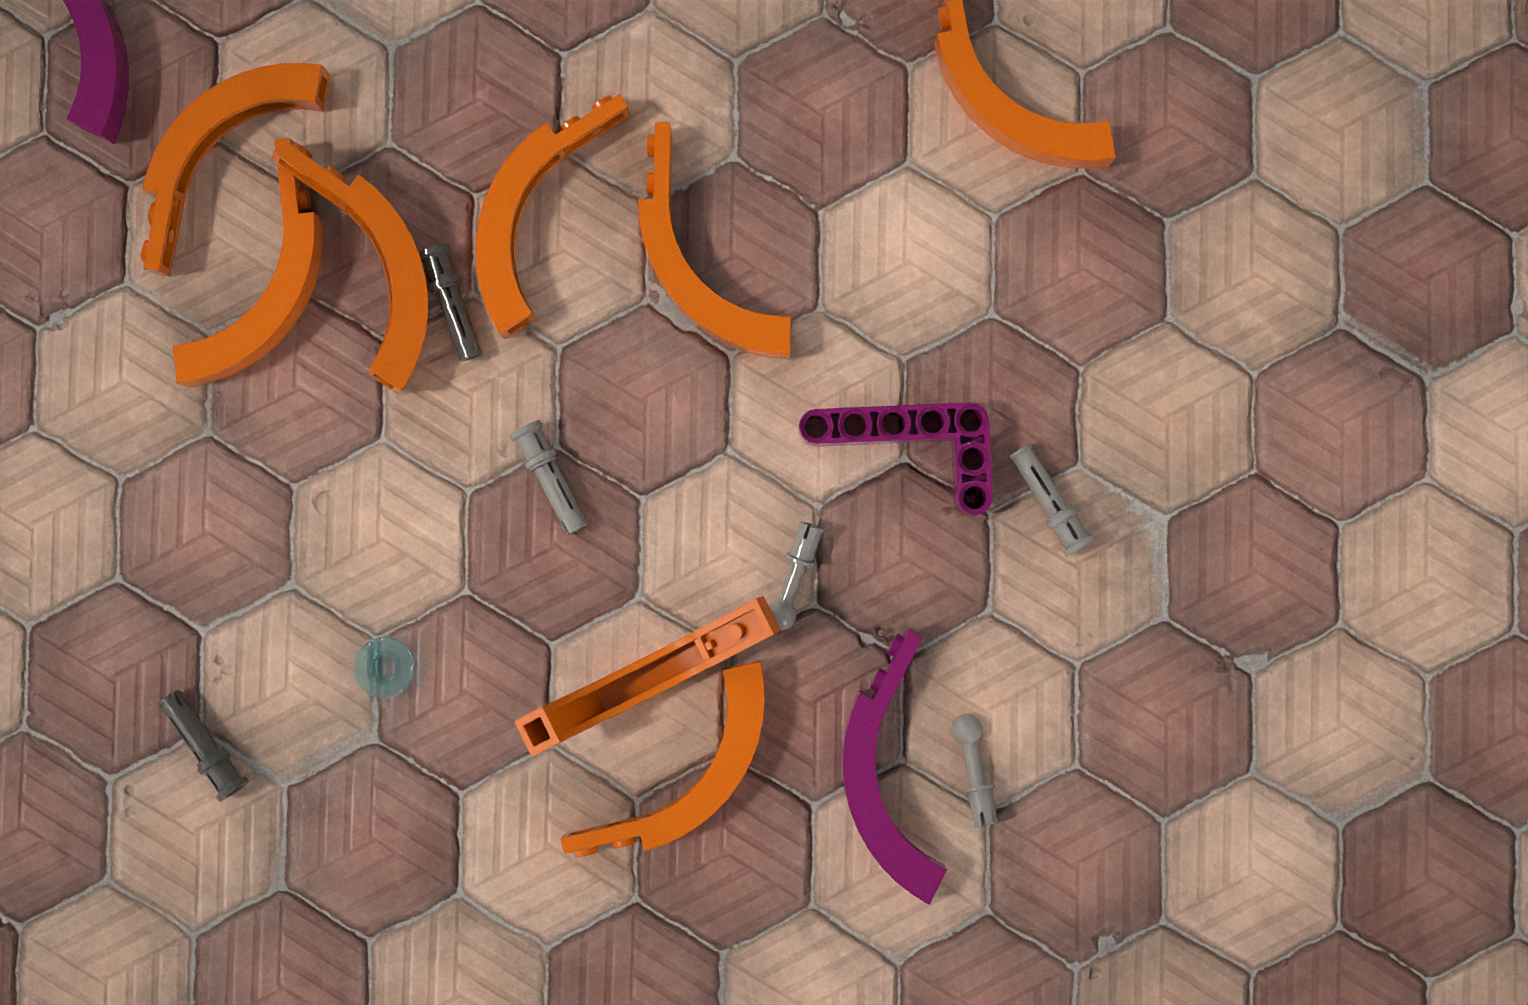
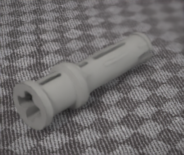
[509,420,589,536]
[1009,444,1096,557]

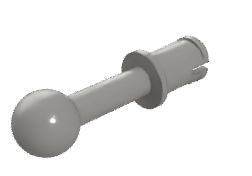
[769,521,824,631]
[951,714,999,828]

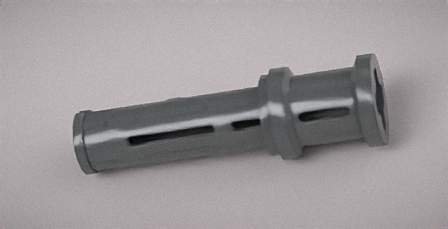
[419,244,483,362]
[158,690,249,802]

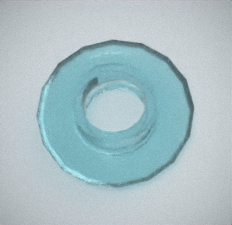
[353,637,415,698]

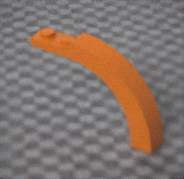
[934,0,1116,169]
[141,63,330,277]
[475,94,631,339]
[638,122,791,360]
[173,138,323,388]
[272,139,428,394]
[514,596,781,757]
[561,660,765,858]

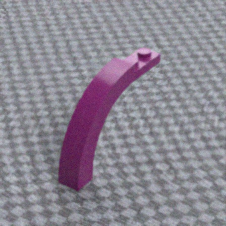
[63,0,129,144]
[842,629,947,905]

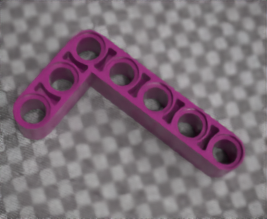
[798,402,993,516]

